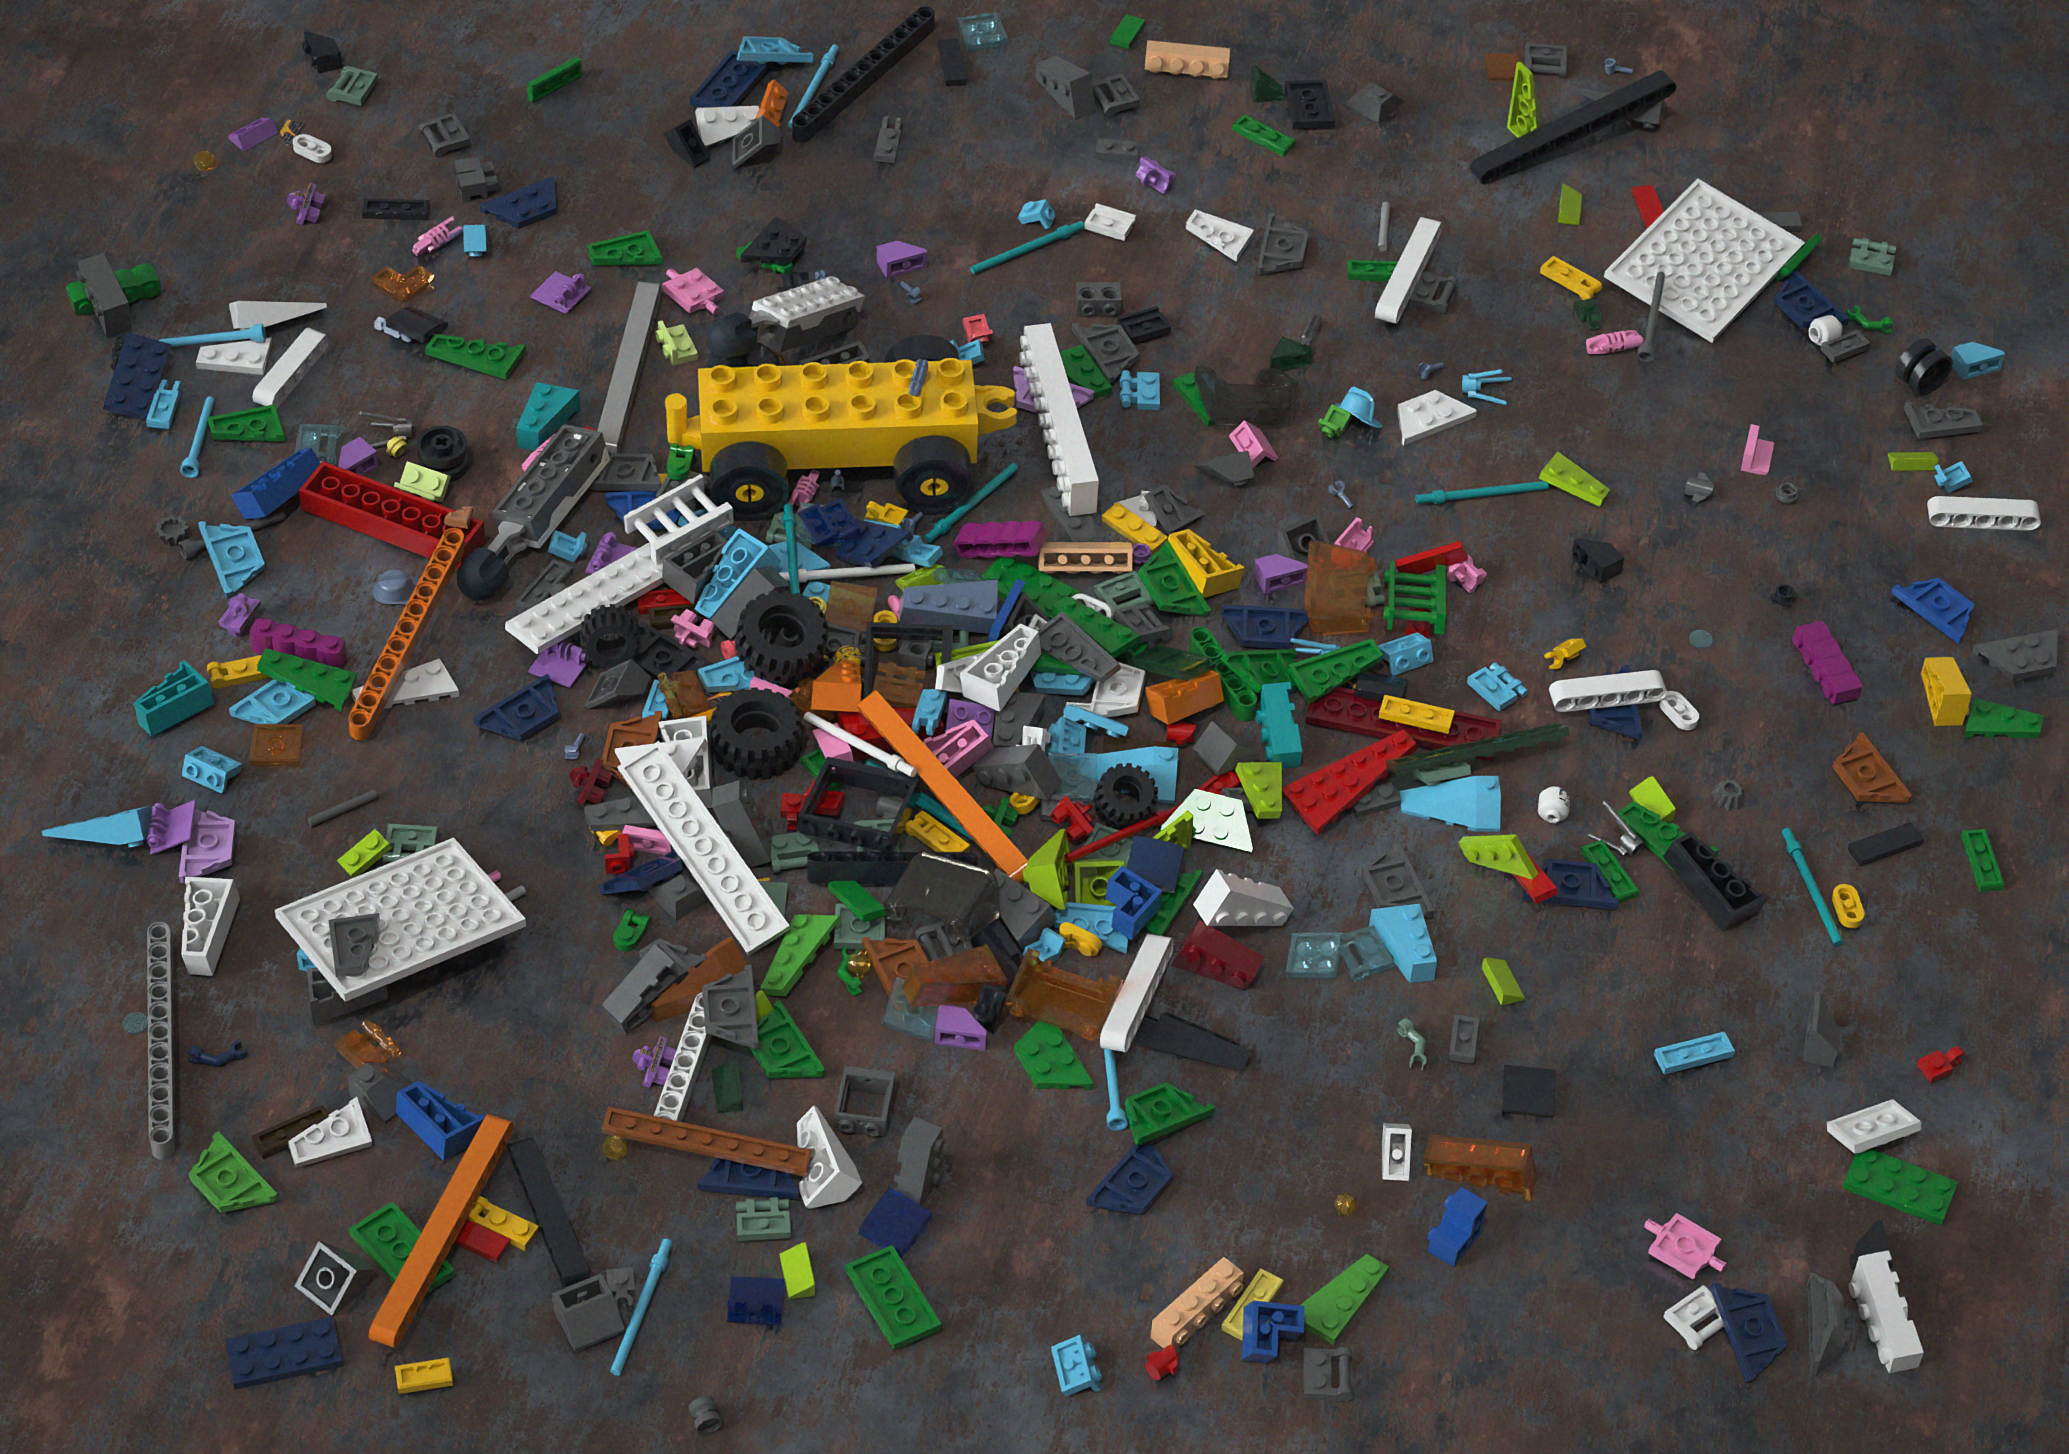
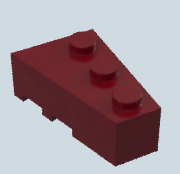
[1171,920,1264,991]

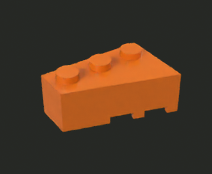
[811,660,862,712]
[1145,669,1224,725]

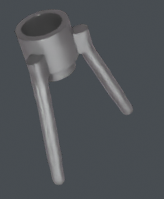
[359,411,412,448]
[1588,800,1645,857]

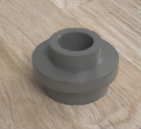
[1776,483,1799,503]

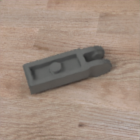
[874,116,902,163]

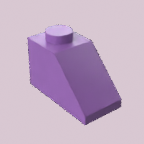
[877,241,927,278]
[338,437,379,476]
[1254,554,1309,594]
[935,1005,987,1051]

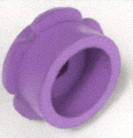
[1132,543,1152,565]

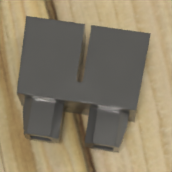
[453,157,498,203]

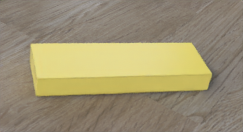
[1221,1268,1284,1340]

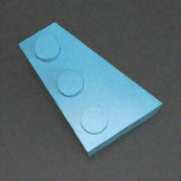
[1369,904,1437,983]

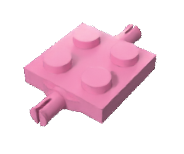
[662,268,724,315]
[1644,1213,1727,1280]

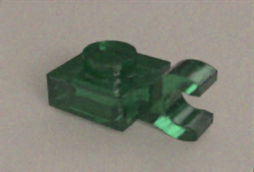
[1573,298,1602,331]

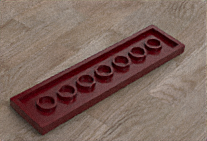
[1305,687,1502,761]

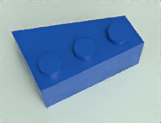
[395,1081,485,1160]

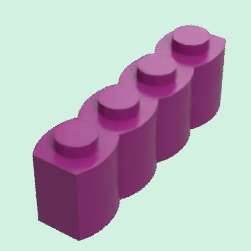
[953,520,1048,558]
[249,618,347,669]
[1792,621,1862,704]

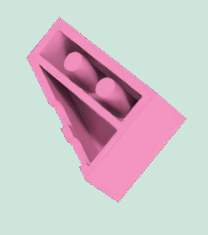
[923,720,994,778]

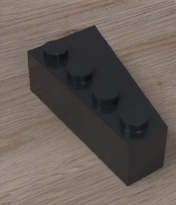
[1663,832,1769,932]

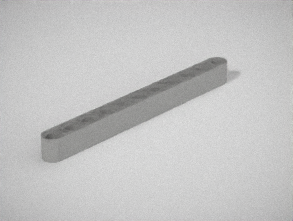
[597,281,661,454]
[147,922,176,1159]

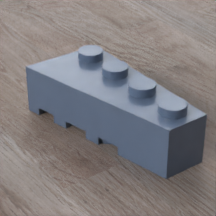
[899,580,998,634]

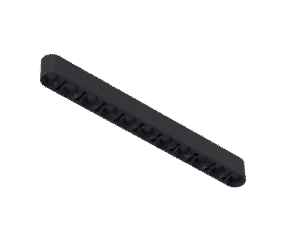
[792,6,935,143]
[1470,70,1677,184]

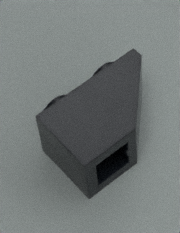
[302,31,342,74]
[1571,538,1625,584]

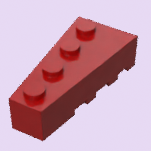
[838,708,943,761]

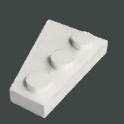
[695,106,759,148]
[1186,210,1254,262]
[196,338,272,375]

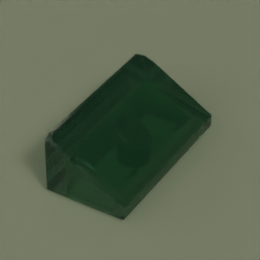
[711,1059,743,1113]

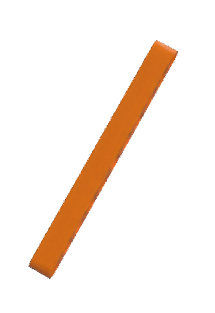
[348,528,464,740]
[857,690,1028,885]
[369,1114,514,1348]

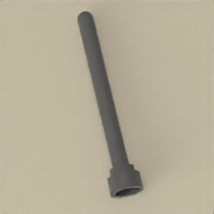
[1637,271,1665,362]
[178,511,286,560]

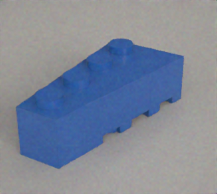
[231,448,321,520]

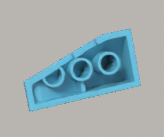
[695,528,781,620]
[1079,746,1178,804]
[1399,776,1501,832]
[42,806,151,847]

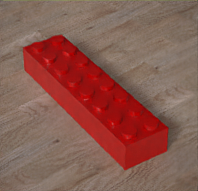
[299,461,485,569]

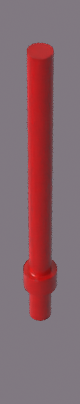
[1064,806,1179,863]

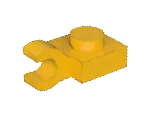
[865,501,908,527]
[1544,638,1586,669]

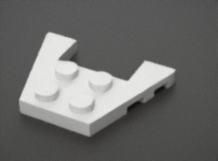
[1063,662,1146,723]

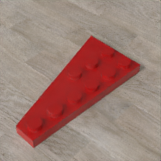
[1282,729,1417,836]

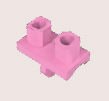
[1446,555,1487,593]
[671,609,716,649]

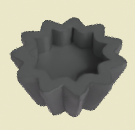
[155,515,189,546]
[1711,779,1745,811]

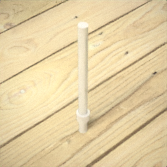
[779,564,915,583]
[804,712,917,777]

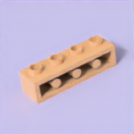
[1145,40,1230,79]
[1038,542,1133,574]
[1151,1257,1244,1349]

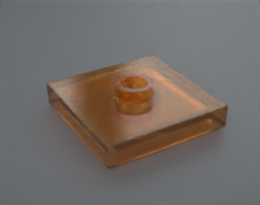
[824,581,878,634]
[249,724,303,767]

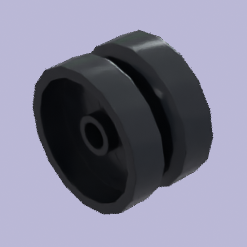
[1895,338,1953,396]
[417,426,469,483]

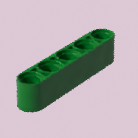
[1189,627,1257,722]

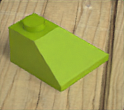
[1072,859,1124,907]

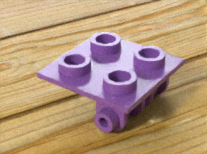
[530,271,592,314]
[585,532,638,574]
[528,640,589,688]
[945,699,995,740]
[147,800,197,855]

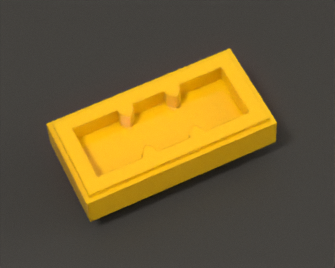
[395,1358,453,1394]

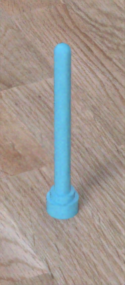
[159,324,266,347]
[180,396,214,478]
[1104,1049,1128,1131]

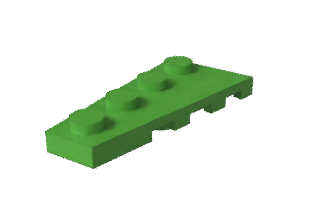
[760,915,842,996]
[1299,1254,1389,1345]

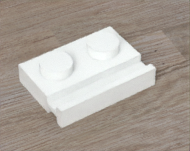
[1084,203,1136,241]

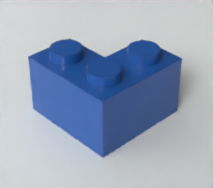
[1106,866,1162,940]
[1427,1187,1488,1267]
[1242,1300,1305,1363]

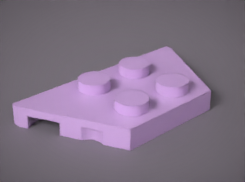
[1013,366,1094,414]
[179,809,236,883]

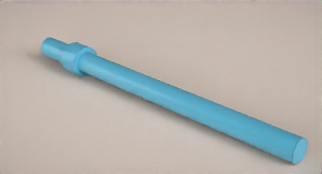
[788,44,839,129]
[610,1239,673,1376]

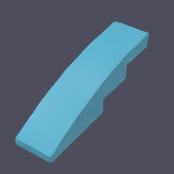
[864,519,943,567]

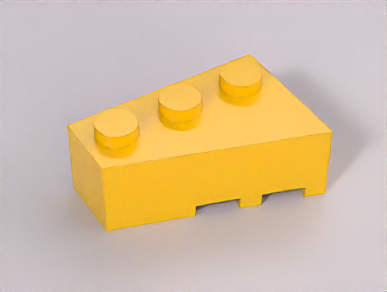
[1168,529,1245,598]
[1921,657,1972,726]

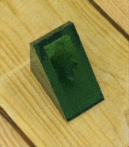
[1249,64,1285,103]
[1268,337,1313,375]

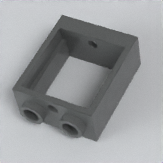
[834,1065,895,1137]

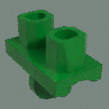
[981,796,1019,838]

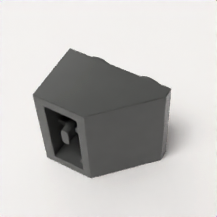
[552,1274,625,1352]

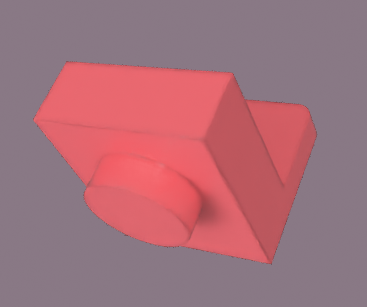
[962,314,994,345]

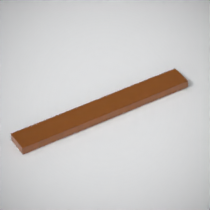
[602,1106,812,1177]

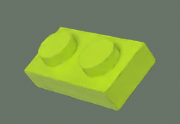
[337,829,392,878]

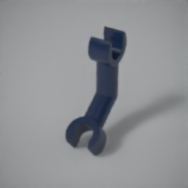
[187,1040,248,1067]

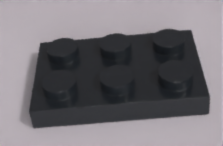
[1284,79,1335,129]

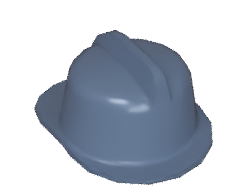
[373,569,428,605]

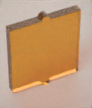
[1483,52,1519,82]

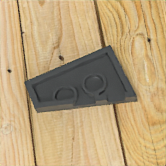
[1904,402,1983,439]
[328,913,380,977]

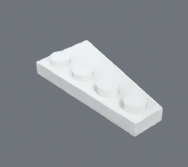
[351,658,459,709]

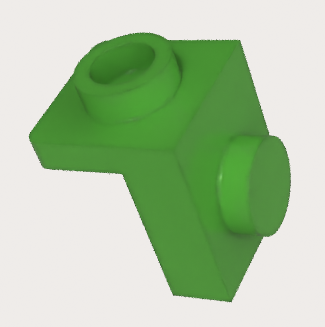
[1318,404,1353,439]

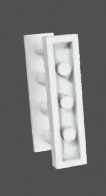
[624,474,734,565]

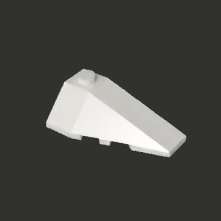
[229,301,327,330]
[797,1105,862,1209]

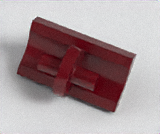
[569,758,613,805]

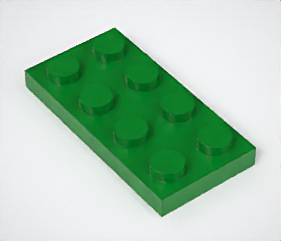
[978,556,1081,620]
[1842,1149,1958,1226]
[349,1201,455,1294]
[845,1245,942,1350]

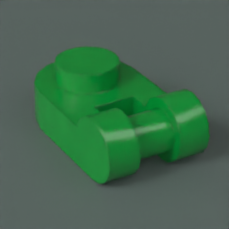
[667,443,695,480]
[613,908,652,952]

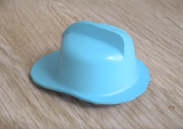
[1335,387,1382,428]

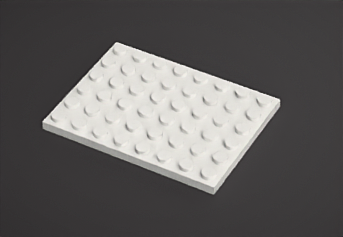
[1604,179,1805,343]
[275,838,526,1002]

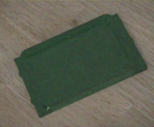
[1127,645,1216,681]

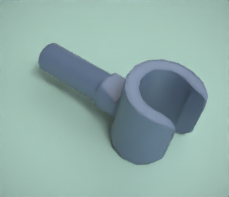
[1604,58,1633,75]
[900,281,921,304]
[1416,362,1444,379]
[831,470,844,491]
[1328,481,1354,509]
[901,512,923,534]
[565,733,585,759]

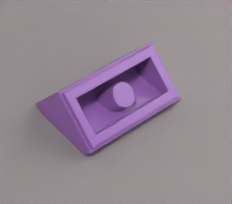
[228,118,278,151]

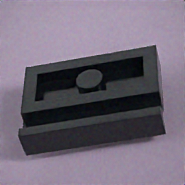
[1117,306,1171,343]

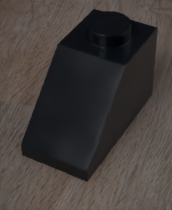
[663,119,711,167]
[1850,1220,1893,1271]

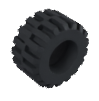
[580,604,641,669]
[1093,763,1158,830]

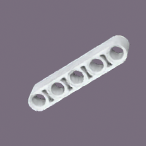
[253,328,330,409]
[1927,496,2041,530]
[1549,670,1667,712]

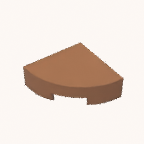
[444,506,474,529]

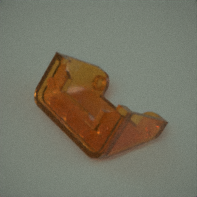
[1305,541,1376,636]
[1006,948,1123,1040]

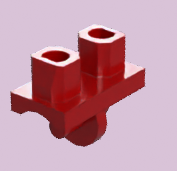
[1050,795,1094,843]

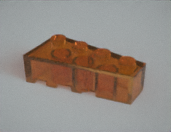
[902,944,1008,1007]
[1423,1134,1537,1201]

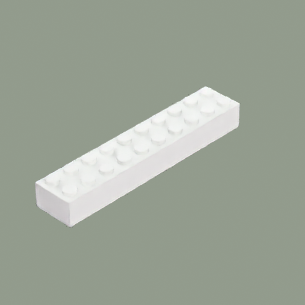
[1019,323,1099,516]

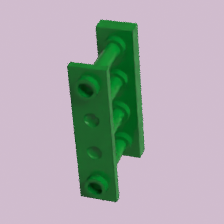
[1383,560,1446,634]

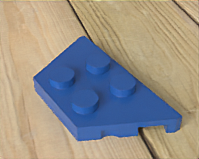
[605,491,683,531]
[1891,578,1974,644]

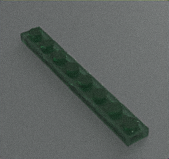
[1386,723,1569,776]

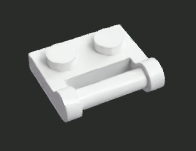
[1664,1285,1724,1350]

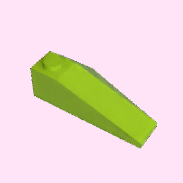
[1507,62,1542,138]
[1023,829,1070,910]

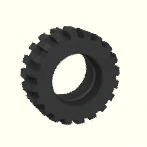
[735,590,828,684]
[710,687,803,779]

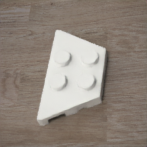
[1397,390,1477,445]
[615,737,707,779]

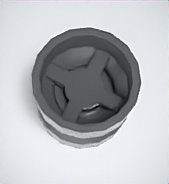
[689,1396,723,1435]

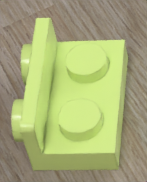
[655,321,698,366]
[394,461,451,502]

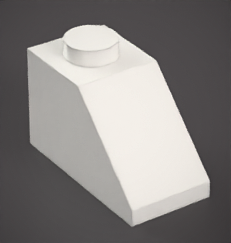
[1382,1123,1412,1181]

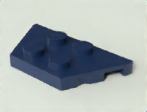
[480,176,557,229]
[1774,269,1849,328]
[836,516,913,568]
[1221,604,1311,649]
[1588,665,1642,739]
[473,674,559,741]
[598,850,684,894]
[1522,858,1618,910]
[1086,1141,1173,1214]
[697,1158,799,1199]
[1709,1283,1788,1383]

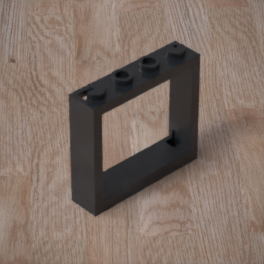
[860,622,952,722]
[798,756,920,854]

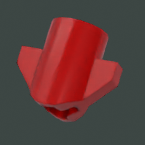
[1166,720,1196,745]
[1145,1345,1180,1381]

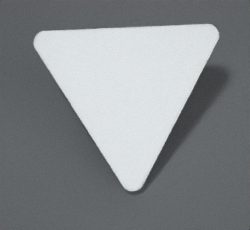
[1114,491,1157,528]

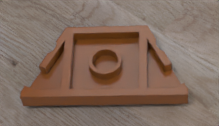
[601,711,663,789]
[1832,732,1912,803]
[861,937,938,1021]

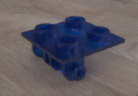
[727,1276,785,1325]

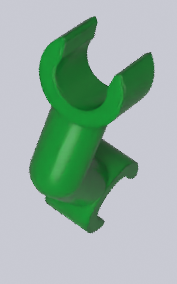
[1846,305,1894,334]
[837,946,862,996]

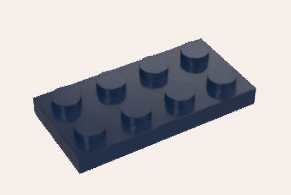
[690,50,768,108]
[103,332,171,421]
[225,1316,343,1390]

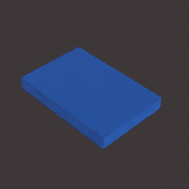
[986,579,1025,643]

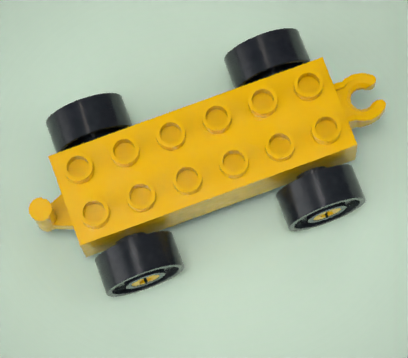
[665,335,1017,521]

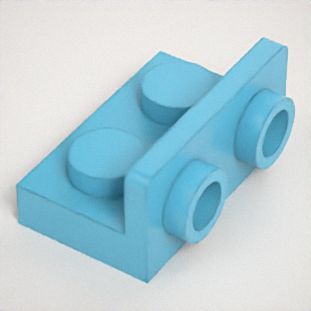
[1378,632,1433,676]
[1045,716,1087,768]
[182,746,242,793]
[1051,1335,1102,1396]

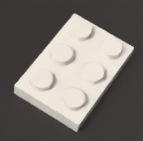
[1827,1099,1921,1154]

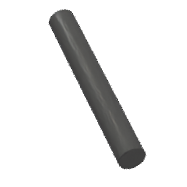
[307,789,378,827]

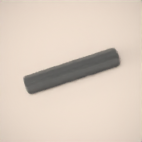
[1300,314,1322,346]

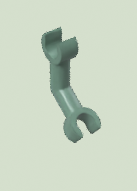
[1396,1018,1427,1071]

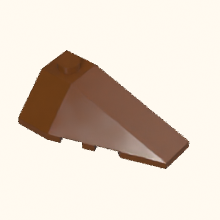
[652,936,747,1022]

